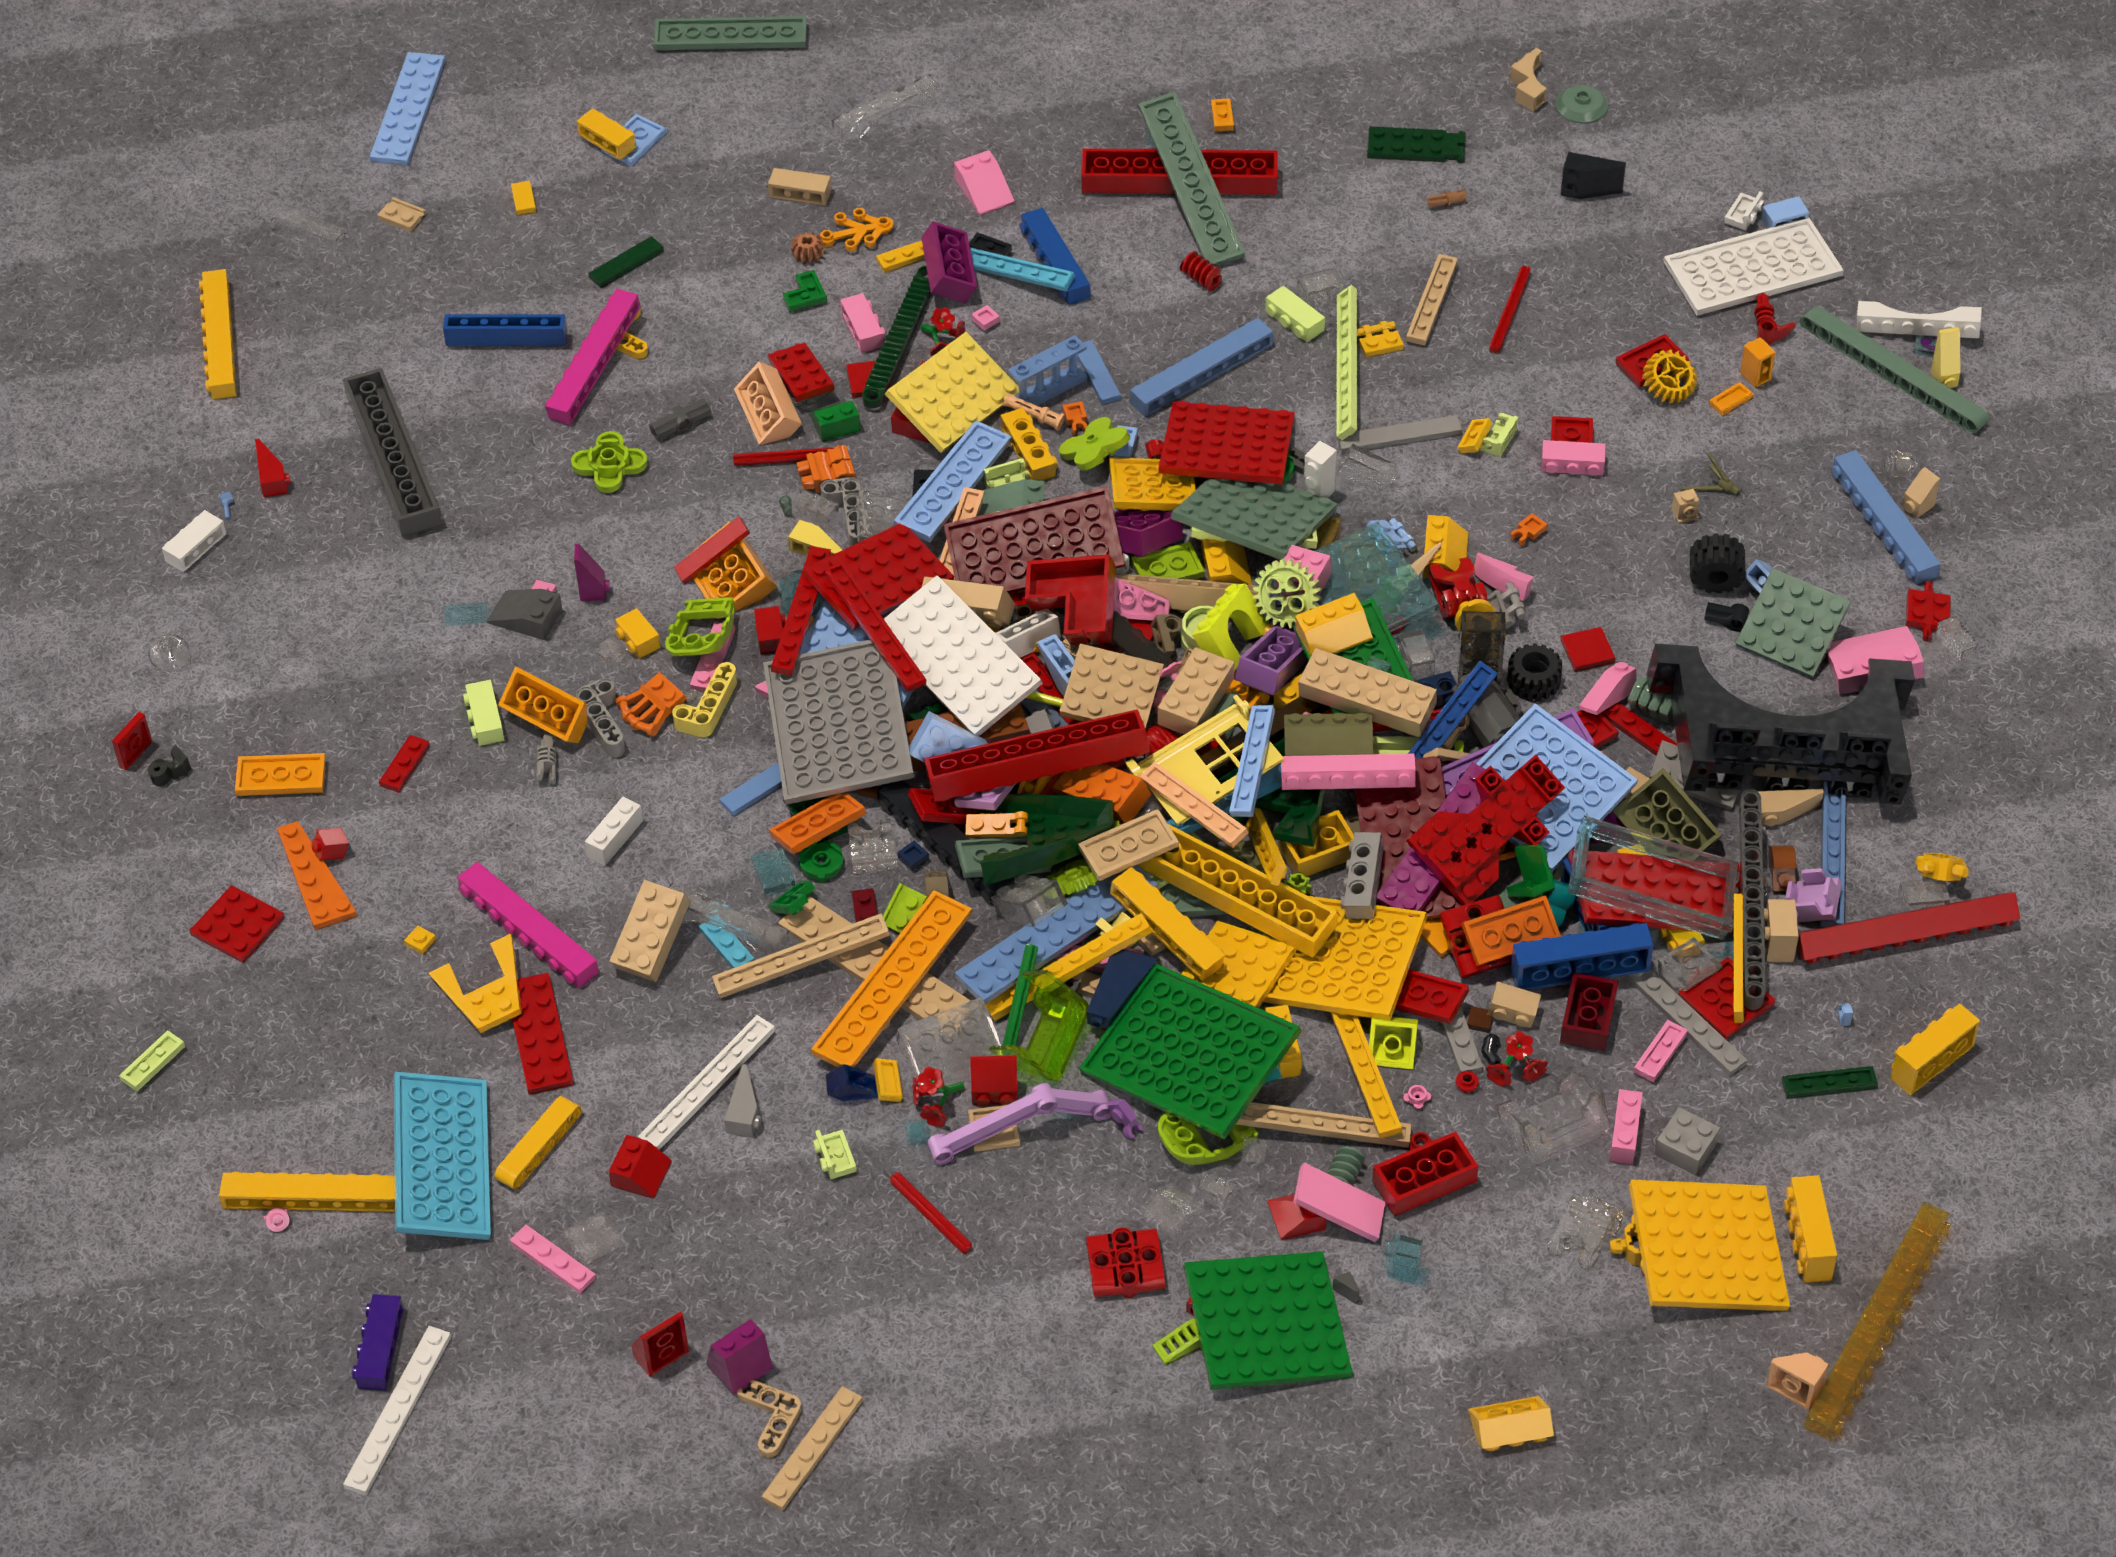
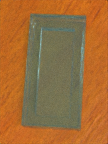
[444,602,487,626]

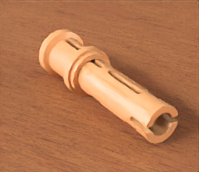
[1003,393,1065,431]

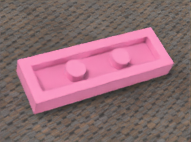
[1634,1020,1688,1083]

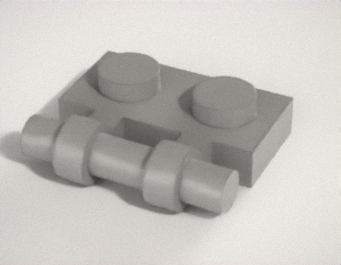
[1487,582,1526,635]

